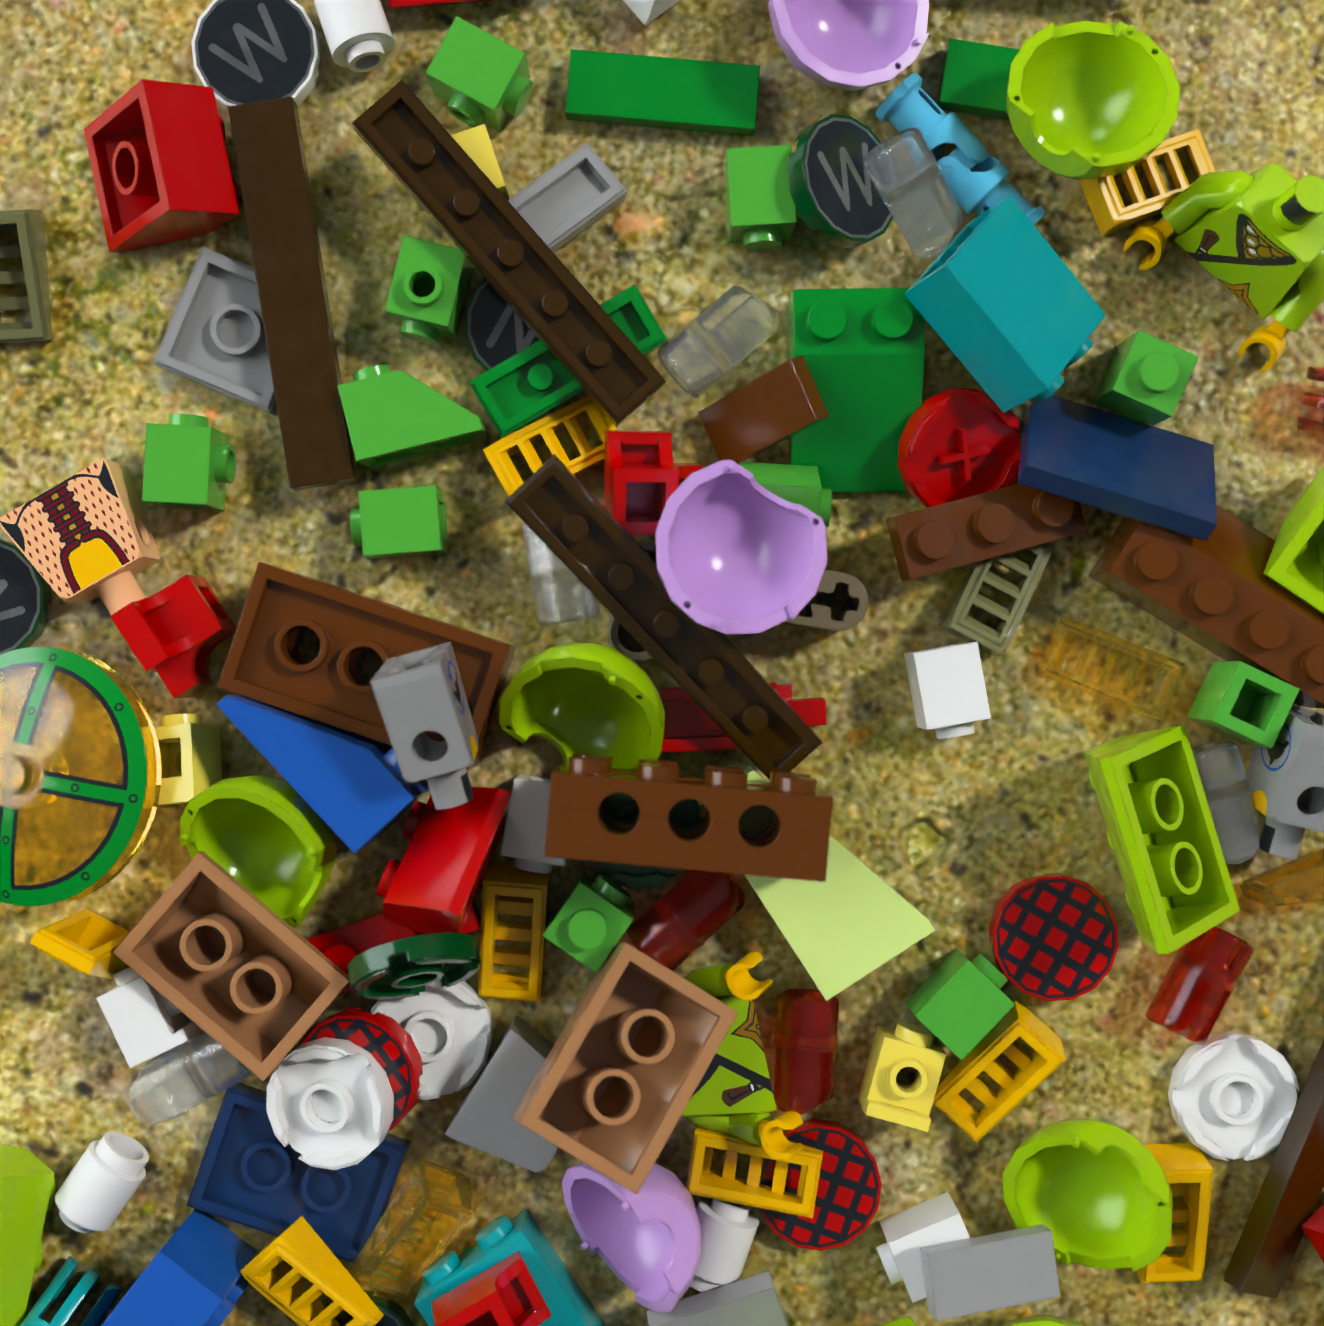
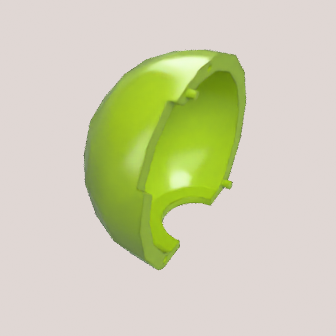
[1006,20,1180,180]
[499,642,665,770]
[179,775,337,928]
[1003,1118,1172,1272]

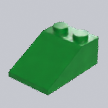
[787,288,925,493]

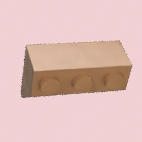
[113,851,350,1081]
[512,942,739,1195]

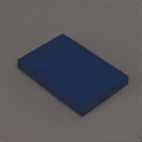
[1018,395,1217,541]
[186,1080,410,1267]

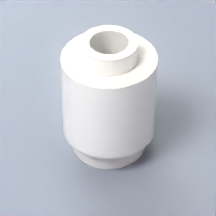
[314,0,394,73]
[55,1131,149,1233]
[690,1197,759,1292]

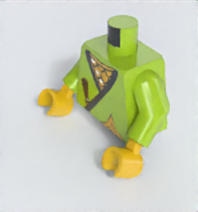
[1123,163,1324,373]
[681,951,804,1160]

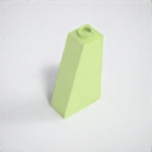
[698,764,935,1001]

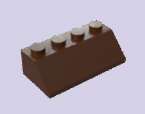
[1088,504,1324,709]

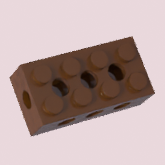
[217,562,516,771]
[544,753,833,882]

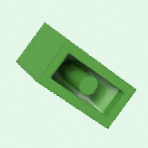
[337,365,489,469]

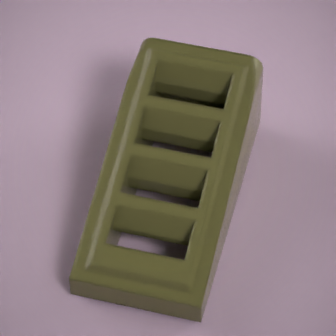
[0,209,52,343]
[939,542,1055,656]

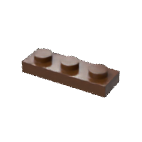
[886,483,1087,581]

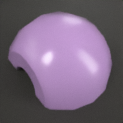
[768,0,929,91]
[655,460,827,635]
[562,1162,701,1312]

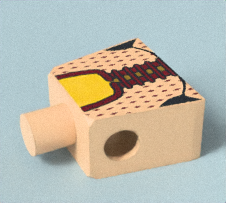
[0,458,160,615]

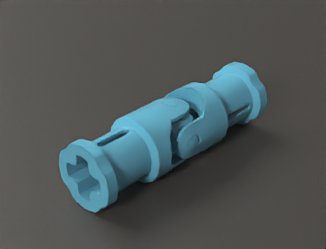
[875,72,1047,226]

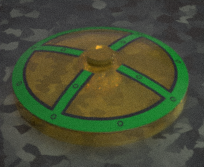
[0,647,161,906]

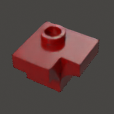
[604,430,703,535]
[110,574,237,699]
[432,1251,552,1326]

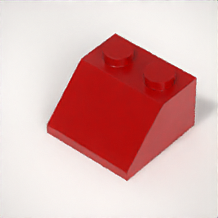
[84,79,239,253]
[376,787,512,934]

